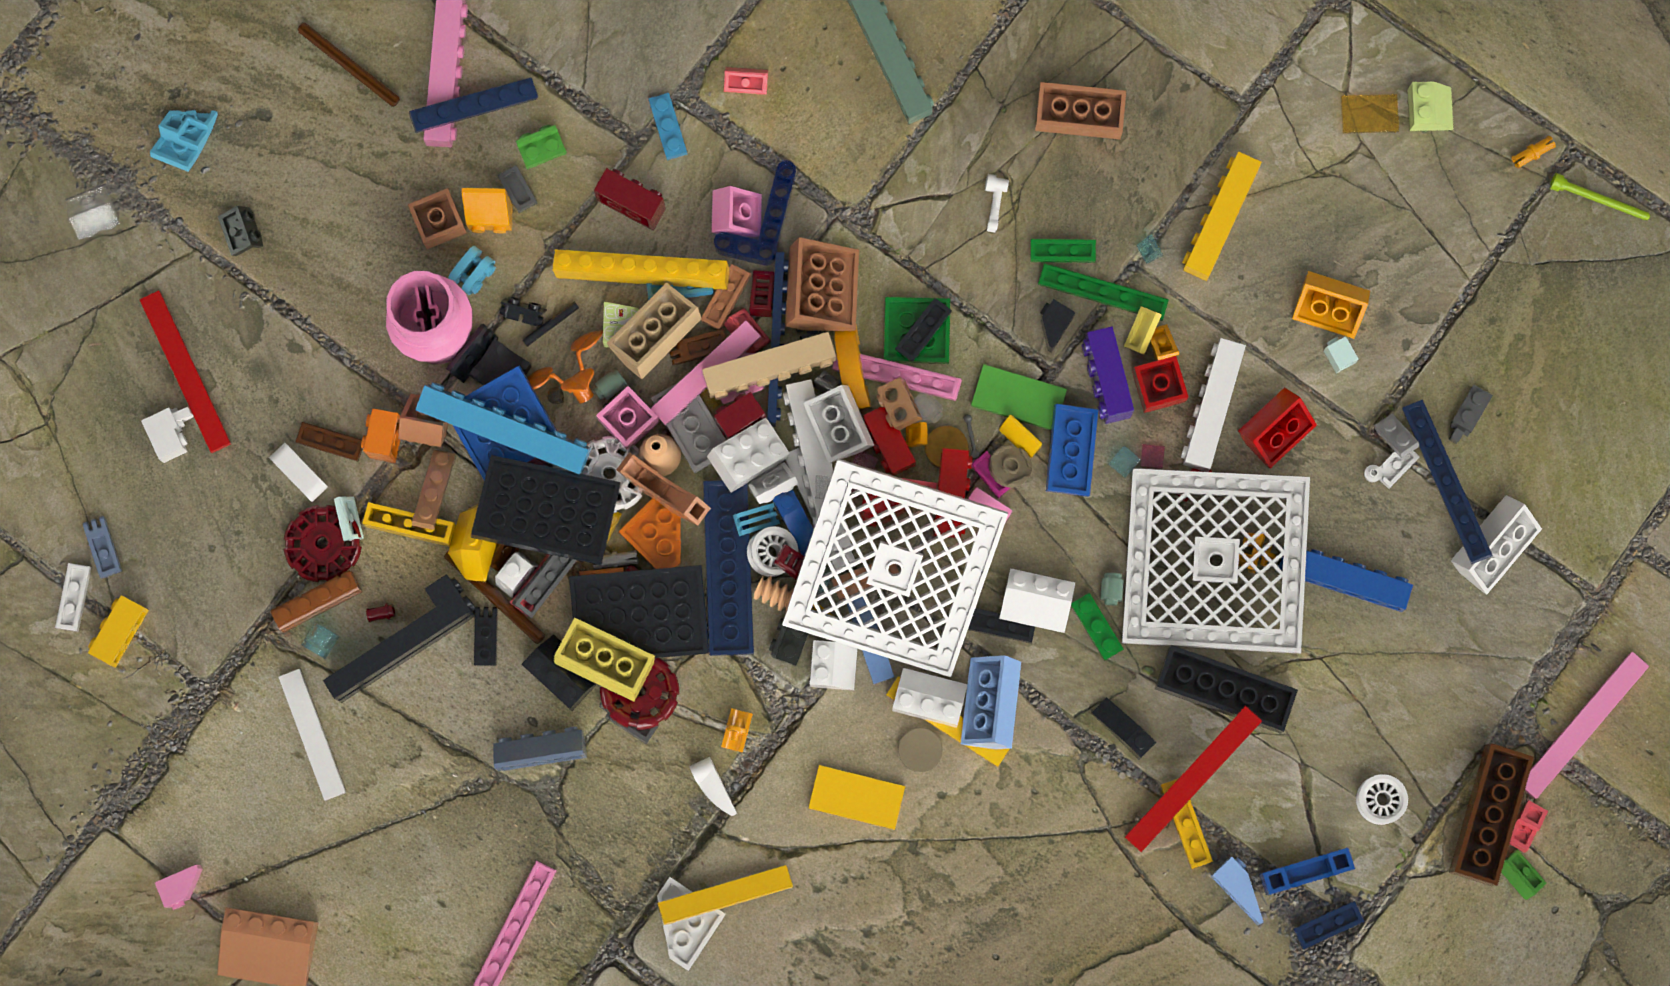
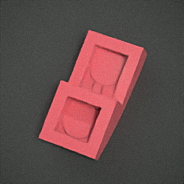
[1510,800,1548,853]

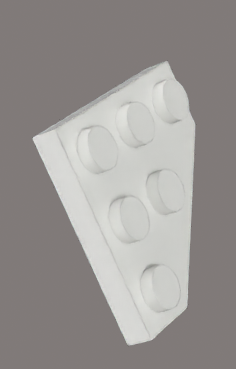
[657,877,726,971]

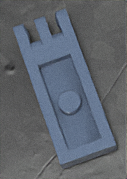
[82,516,122,579]

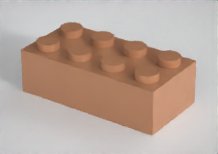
[1035,82,1126,139]

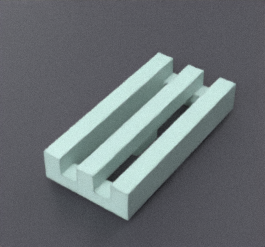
[334,497,364,541]

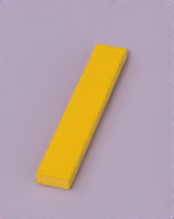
[886,676,1009,767]
[658,865,793,925]

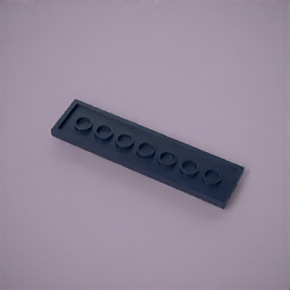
[703,480,754,656]

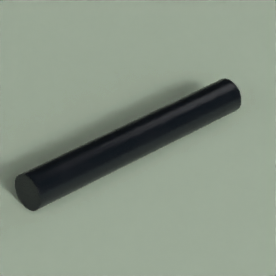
[522,301,579,347]

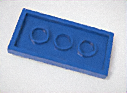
[1045,404,1098,497]

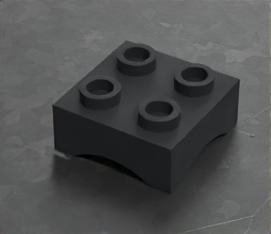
[470,339,532,386]

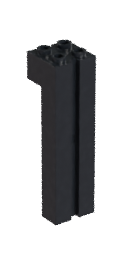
[322,574,476,703]

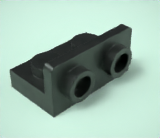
[218,206,263,256]
[769,618,809,666]

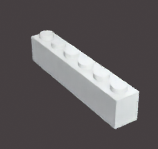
[1181,338,1246,472]

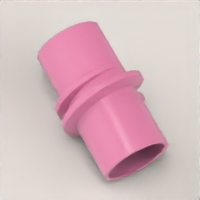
[386,271,472,364]

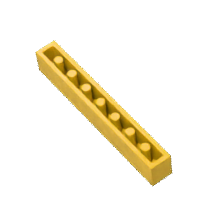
[553,249,730,290]

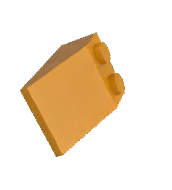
[461,188,513,234]

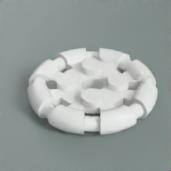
[570,436,642,513]

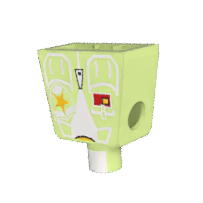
[603,302,639,347]

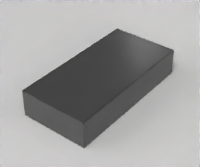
[497,165,537,213]

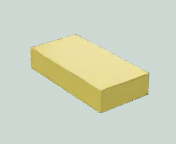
[1124,306,1161,355]

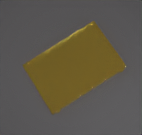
[1341,94,1399,134]

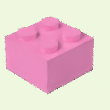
[596,386,660,450]

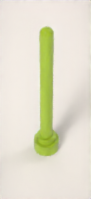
[1549,173,1650,220]

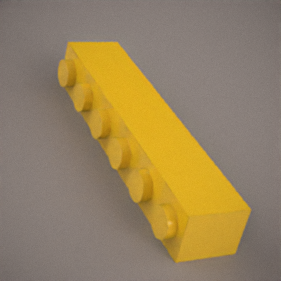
[1182,151,1262,281]

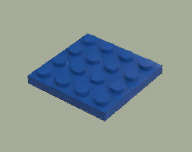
[453,366,556,481]

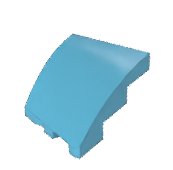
[150,110,218,172]

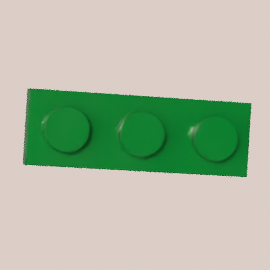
[1030,239,1096,263]
[1071,593,1124,661]

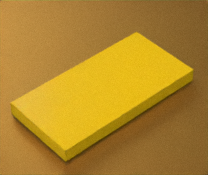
[808,765,905,830]

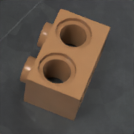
[877,377,923,430]

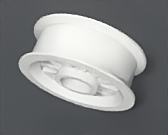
[747,526,798,577]
[1356,774,1408,825]

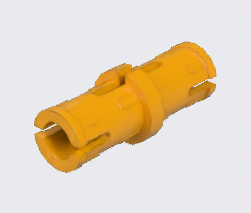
[1511,136,1556,169]

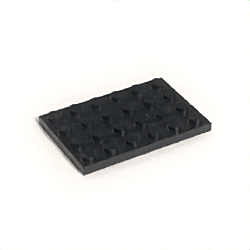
[471,455,621,565]
[569,565,709,658]

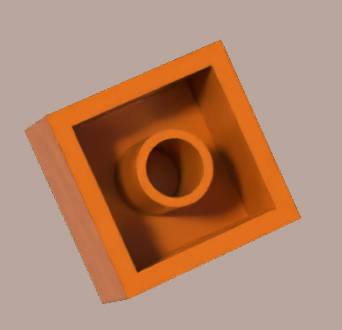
[361,408,401,463]

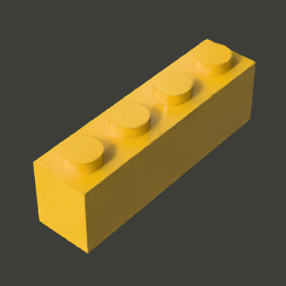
[362,502,456,547]

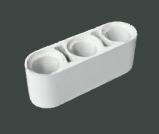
[269,443,328,502]

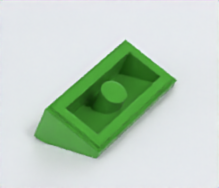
[1501,849,1546,900]

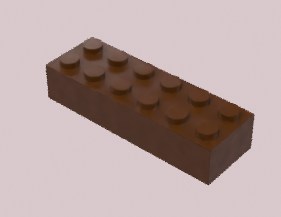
[1449,743,1534,886]

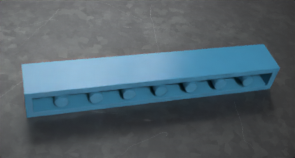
[415,382,591,474]

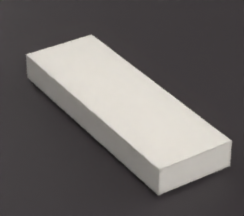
[55,563,92,632]

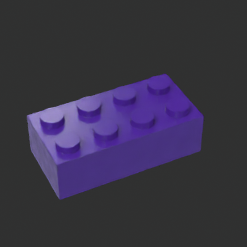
[1081,326,1134,424]

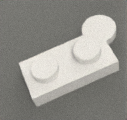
[1364,451,1420,489]

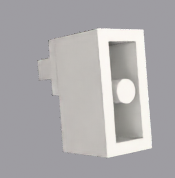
[141,407,194,463]

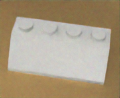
[1451,495,1542,595]

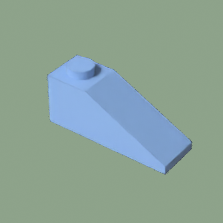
[1211,857,1263,925]

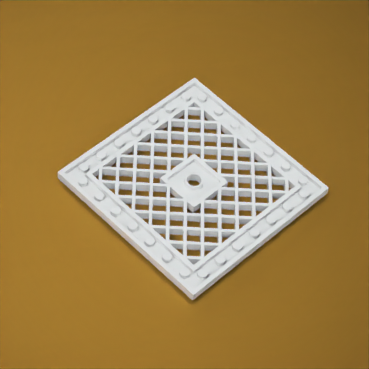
[782,458,1008,677]
[1122,469,1310,654]

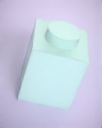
[1324,337,1358,373]

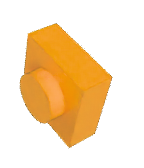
[906,422,928,447]

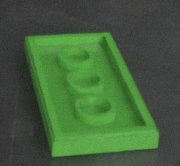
[971,364,1067,431]

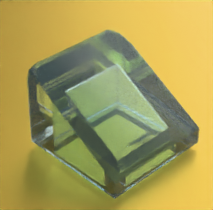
[1109,446,1140,478]

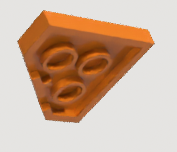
[619,498,681,569]

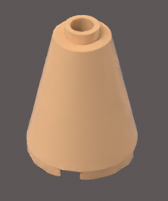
[638,434,681,476]

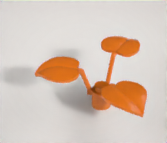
[527,330,603,403]

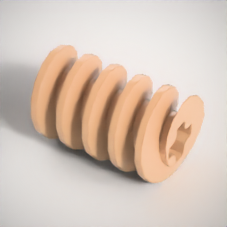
[754,575,794,611]

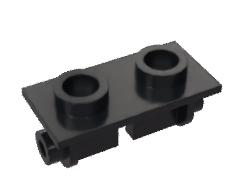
[500,296,547,327]

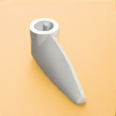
[689,757,737,816]

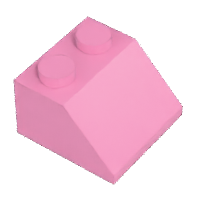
[712,186,762,237]

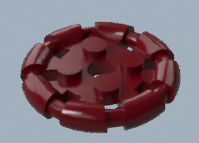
[283,505,362,583]
[600,658,680,730]

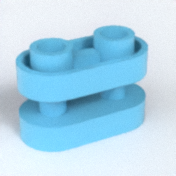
[448,246,496,295]

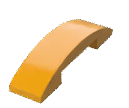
[835,324,871,410]

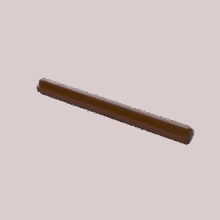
[297,22,400,107]
[444,550,545,644]

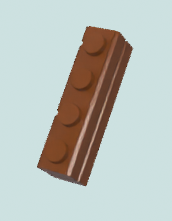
[270,570,362,633]

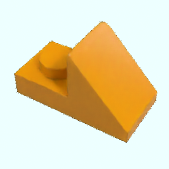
[1150,324,1179,361]

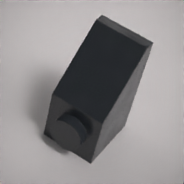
[1040,299,1076,353]

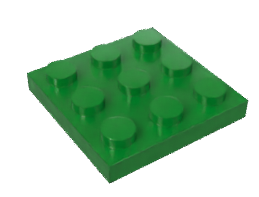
[884,297,950,364]

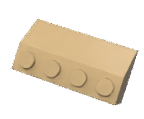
[607,283,702,379]

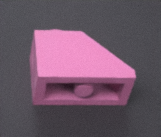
[155,864,203,910]

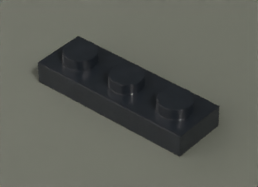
[895,298,952,363]
[968,608,1035,644]

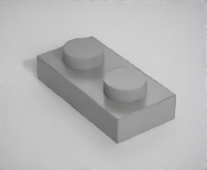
[1374,414,1419,458]

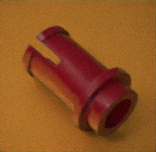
[366,603,396,623]

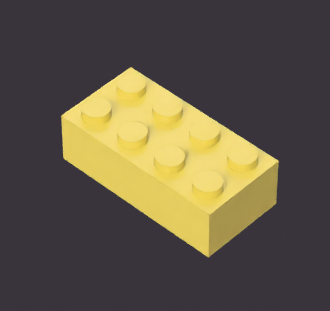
[554,618,655,701]

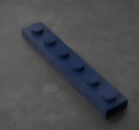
[409,77,538,133]

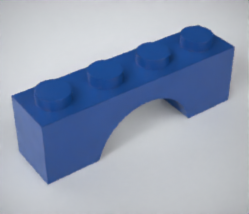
[1259,848,1355,896]

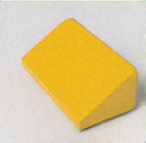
[999,415,1042,459]

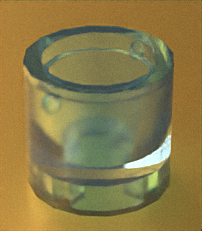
[301,622,339,659]

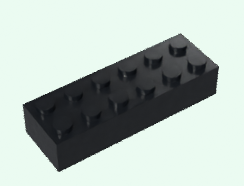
[1155,645,1298,734]

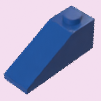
[772,489,814,556]

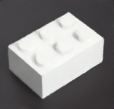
[707,418,790,492]

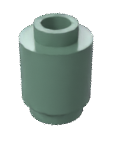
[593,370,627,401]
[1100,573,1124,606]

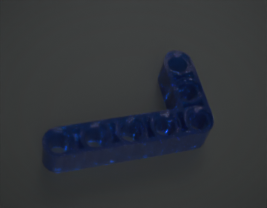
[714,160,796,266]

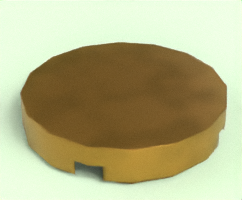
[925,426,968,468]

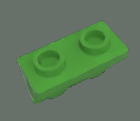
[516,125,567,169]

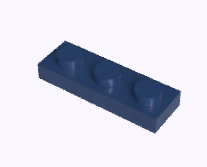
[1293,901,1364,950]

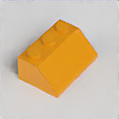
[1292,271,1370,339]

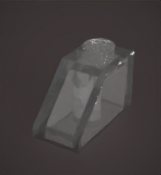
[898,393,943,426]

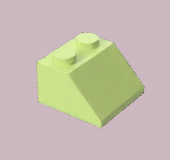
[1408,82,1453,131]

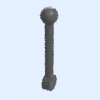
[963,414,980,459]

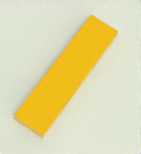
[1160,779,1213,869]

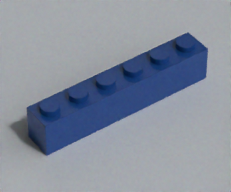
[1276,547,1413,612]

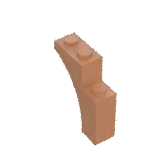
[616,453,711,526]

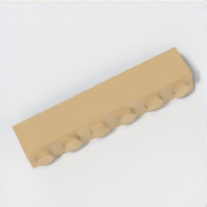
[702,332,836,399]

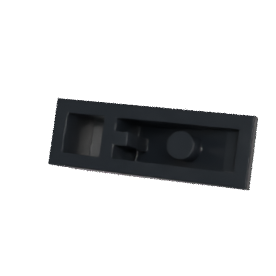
[1091,697,1157,760]

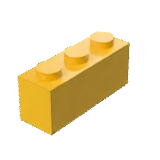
[88,595,149,668]

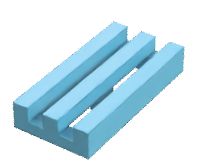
[733,503,780,536]

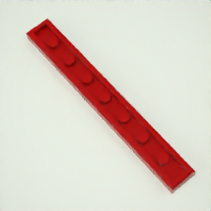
[139,290,231,453]
[1125,706,1262,852]

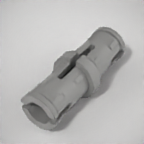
[593,550,639,570]

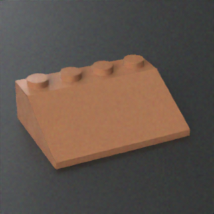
[785,237,859,331]
[217,908,319,986]

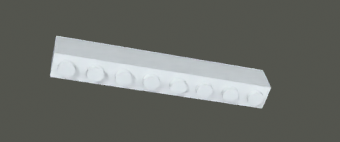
[782,380,851,555]

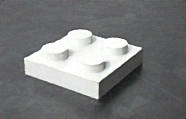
[747,462,799,504]

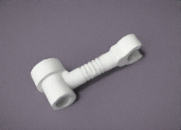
[985,174,1009,232]

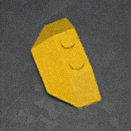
[448,503,497,582]

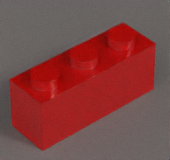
[863,407,916,476]

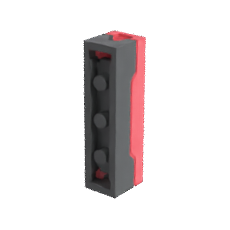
[510,554,577,618]

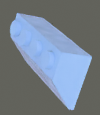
[961,655,1021,749]

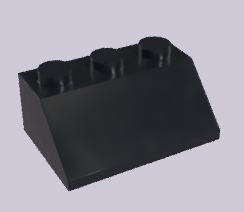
[521,634,597,711]

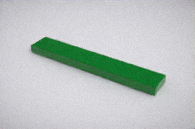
[1038,263,1169,321]

